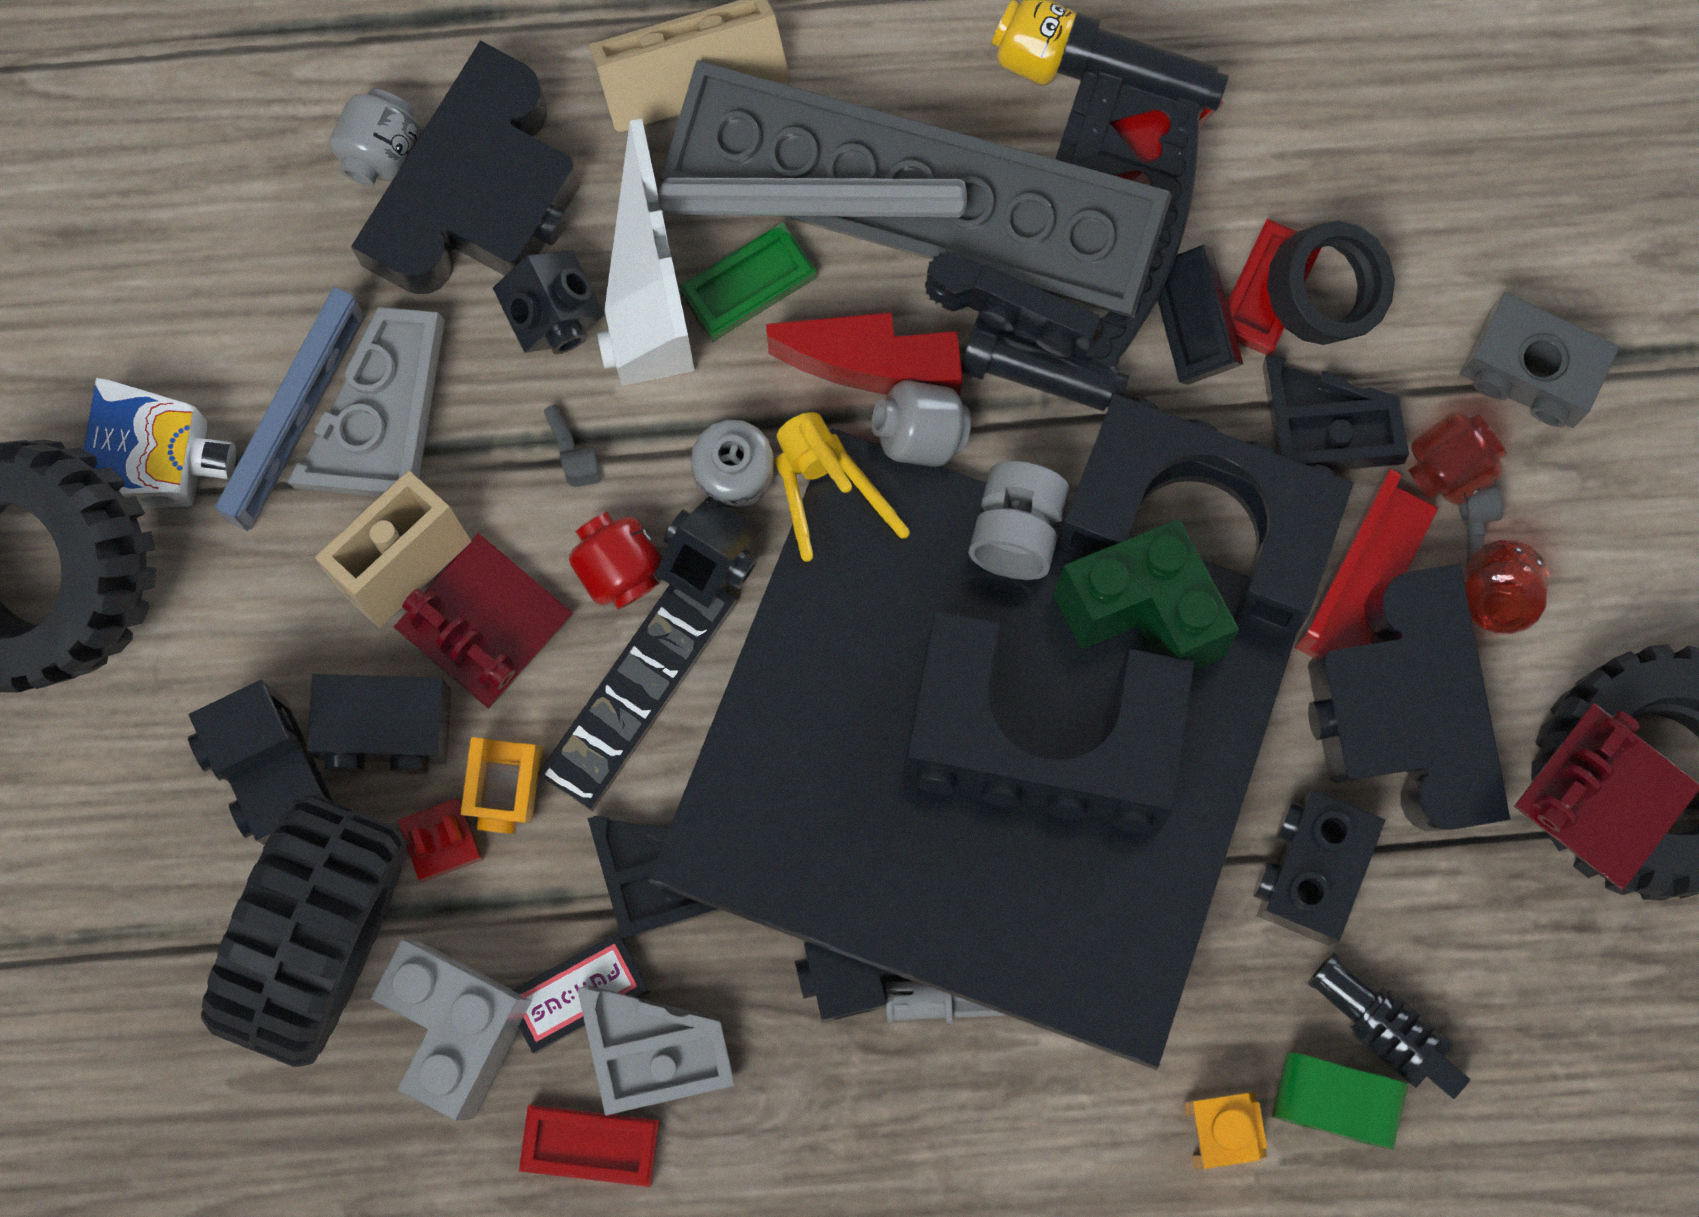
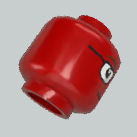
[569,512,662,610]

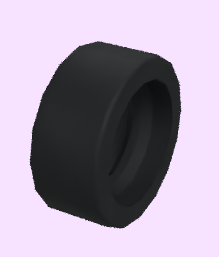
[1267,220,1395,345]

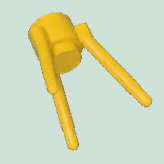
[774,412,910,562]

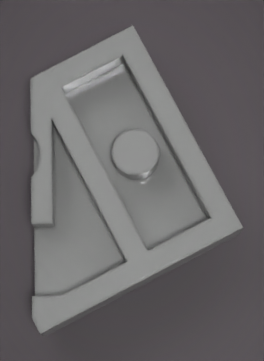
[578,985,735,1115]

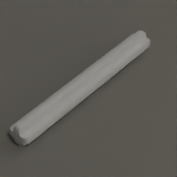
[659,177,967,217]

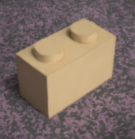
[314,470,472,629]

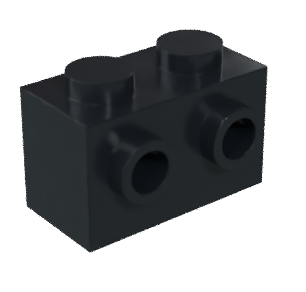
[307,674,451,774]
[1253,790,1386,946]

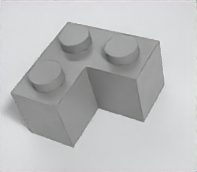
[371,939,532,1121]

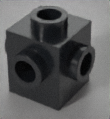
[493,250,605,354]

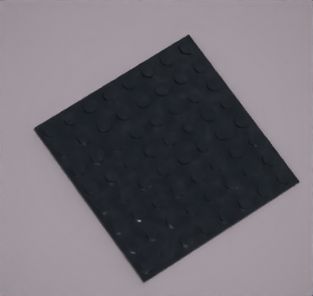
[649,428,1296,1070]

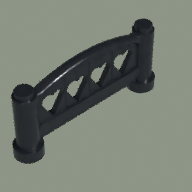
[961,12,1229,411]

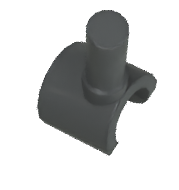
[544,405,601,487]
[1459,487,1503,577]

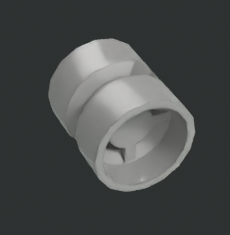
[968,461,1070,580]

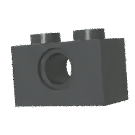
[1460,292,1620,428]

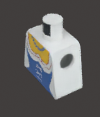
[83,378,236,509]

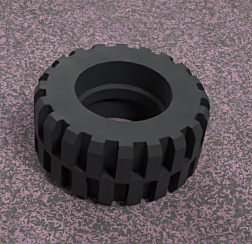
[0,439,156,693]
[1531,644,1699,901]
[201,795,407,1067]

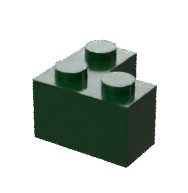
[1053,519,1239,671]

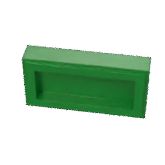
[678,222,817,342]

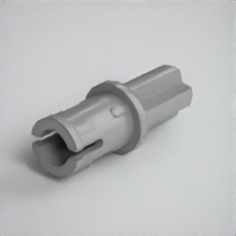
[885,980,1007,1025]

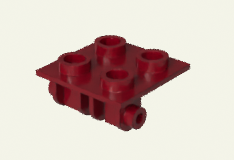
[393,533,573,709]
[1514,703,1699,890]

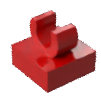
[397,797,483,882]

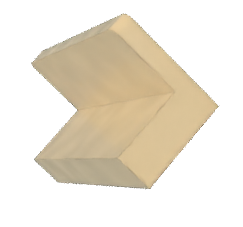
[588,0,790,132]

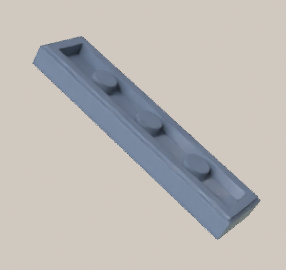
[214,287,365,532]

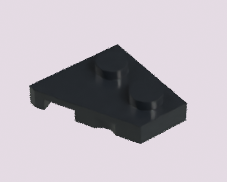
[1262,355,1409,471]
[587,816,723,940]

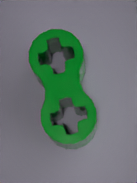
[1271,1052,1408,1150]

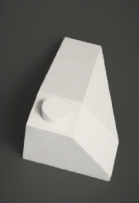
[597,118,695,386]

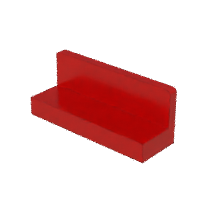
[1294,468,1439,658]

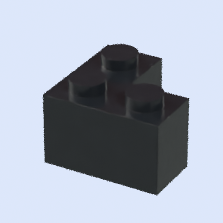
[188,680,334,845]

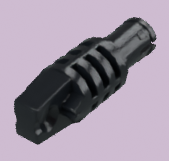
[1307,953,1470,1099]

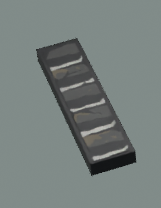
[538,584,737,812]

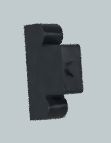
[351,40,579,294]
[1308,564,1511,832]

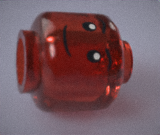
[1408,412,1507,506]
[1464,540,1549,634]

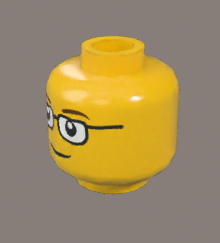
[990,0,1076,86]

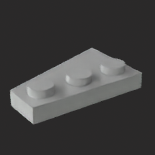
[287,307,445,497]

